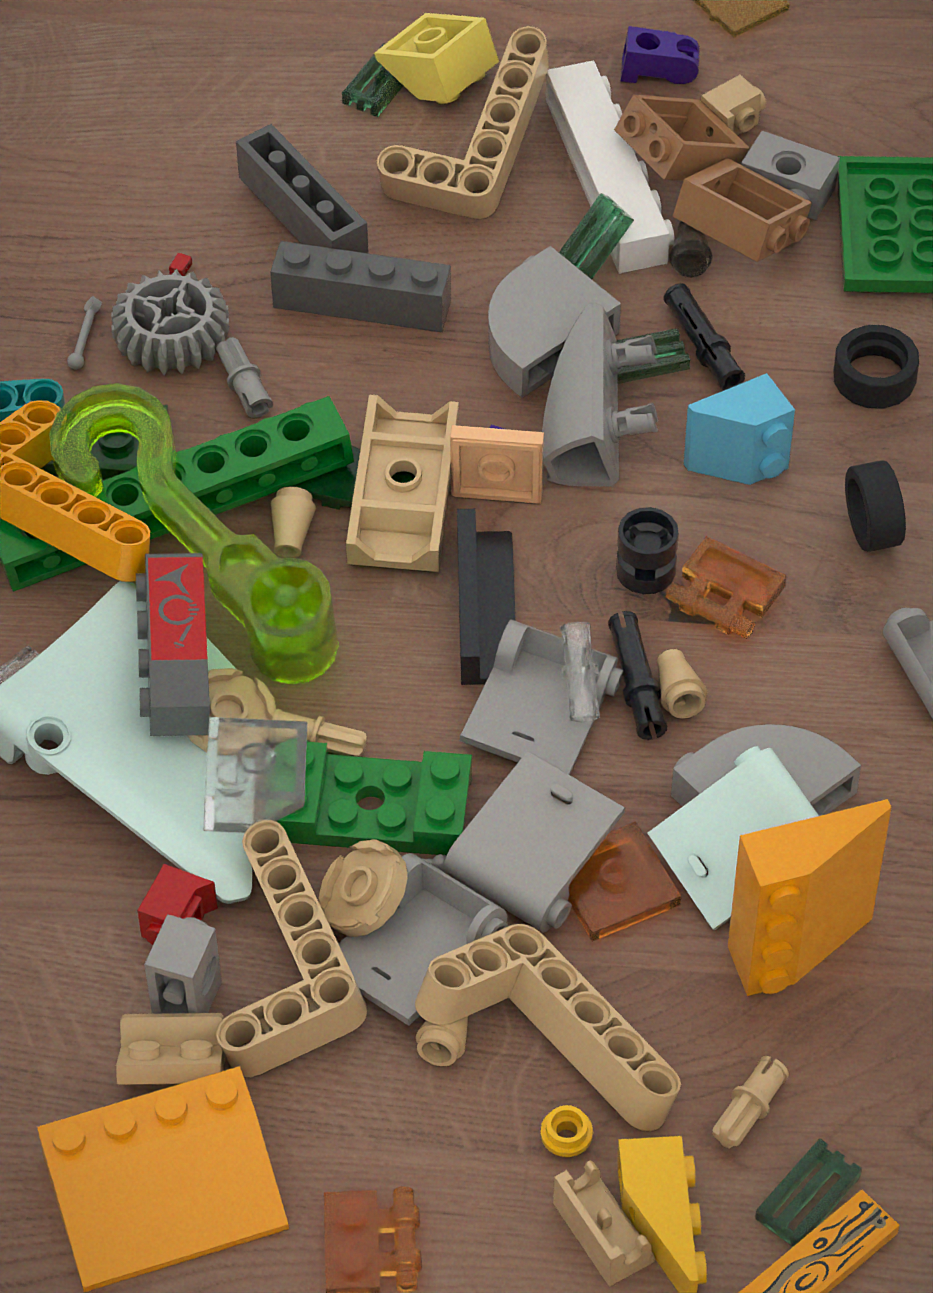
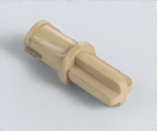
[269,709,367,757]
[712,1056,789,1148]

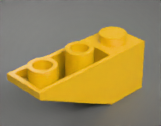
[617,1136,707,1293]

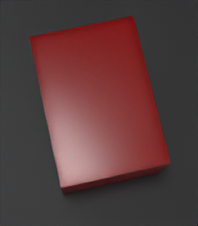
[169,253,192,276]

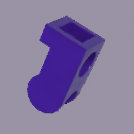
[620,26,700,84]

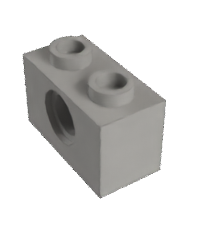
[741,131,840,220]
[144,914,222,1014]

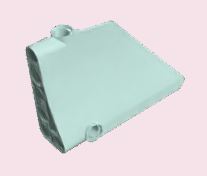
[0,581,254,904]

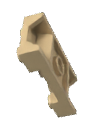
[346,395,459,572]

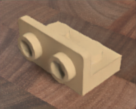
[116,1013,225,1085]

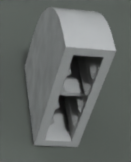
[488,246,621,398]
[671,724,861,816]

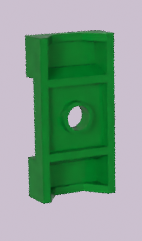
[266,739,472,856]

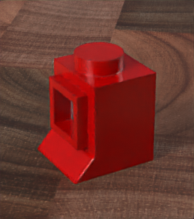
[137,864,218,945]

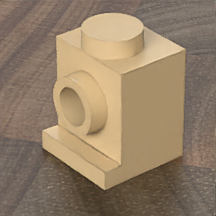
[701,75,766,136]

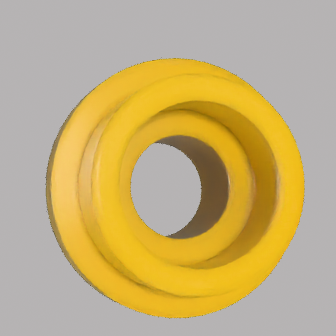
[541,1105,593,1157]

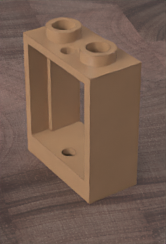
[614,95,750,181]
[672,158,812,262]

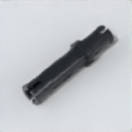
[663,283,745,390]
[608,611,667,740]

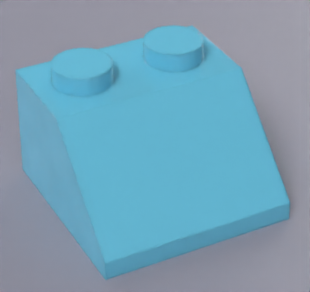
[684,373,795,485]

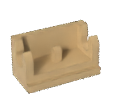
[553,1161,655,1287]

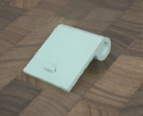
[648,746,819,930]

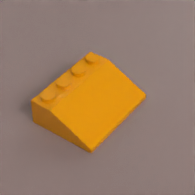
[728,799,891,996]
[37,1066,289,1292]

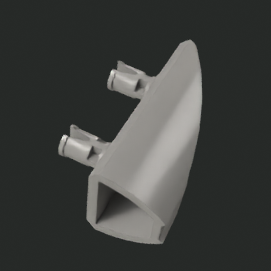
[542,302,658,486]

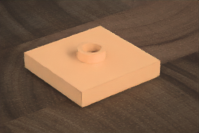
[450,425,544,504]

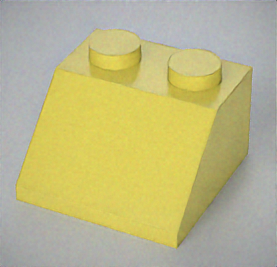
[374,13,499,104]

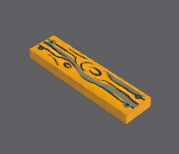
[739,1189,900,1293]

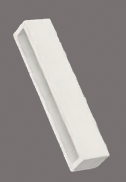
[546,60,674,274]

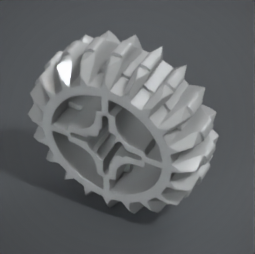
[111,268,230,376]

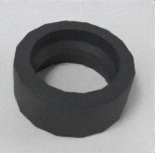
[833,325,919,409]
[845,460,906,552]

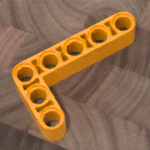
[0,400,150,582]

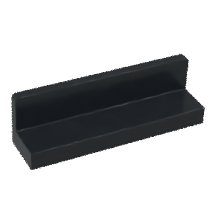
[457,508,516,685]

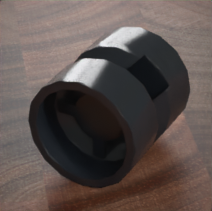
[616,507,679,595]

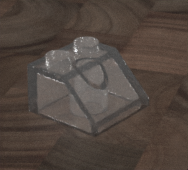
[203,717,307,833]

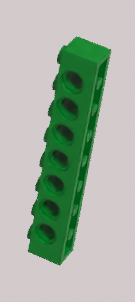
[0,396,354,592]

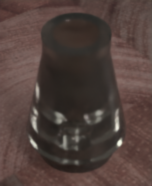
[669,221,713,278]

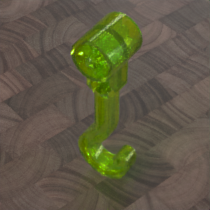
[49,383,339,684]

